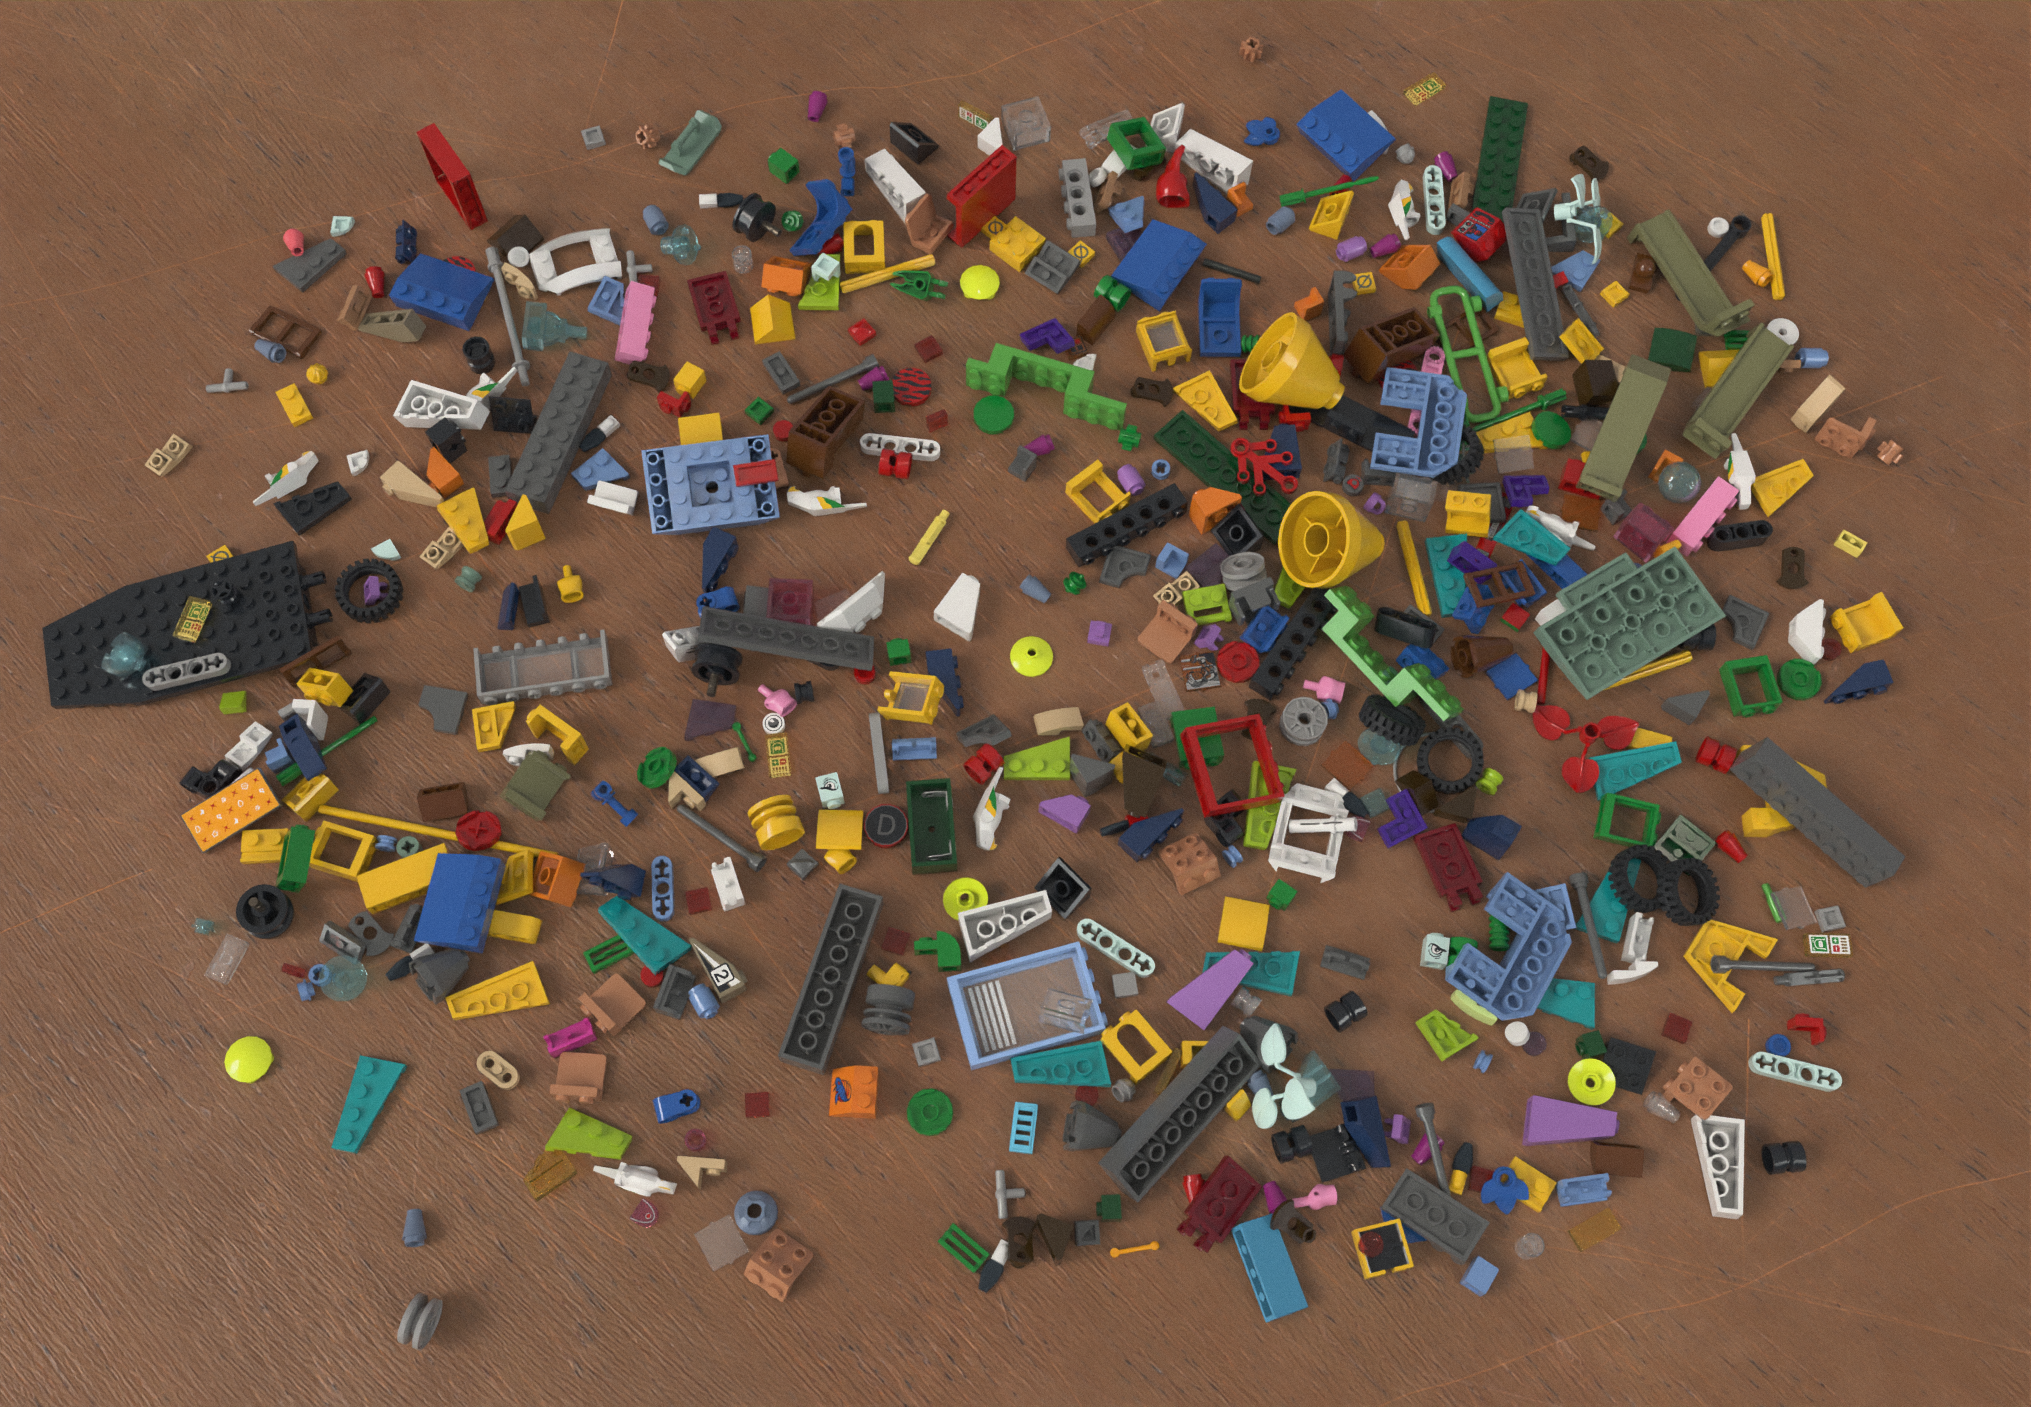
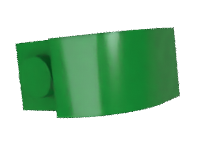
[914,931,961,972]

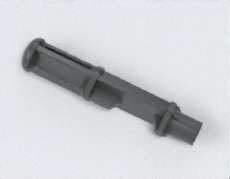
[1561,284,1600,337]
[1773,968,1845,987]

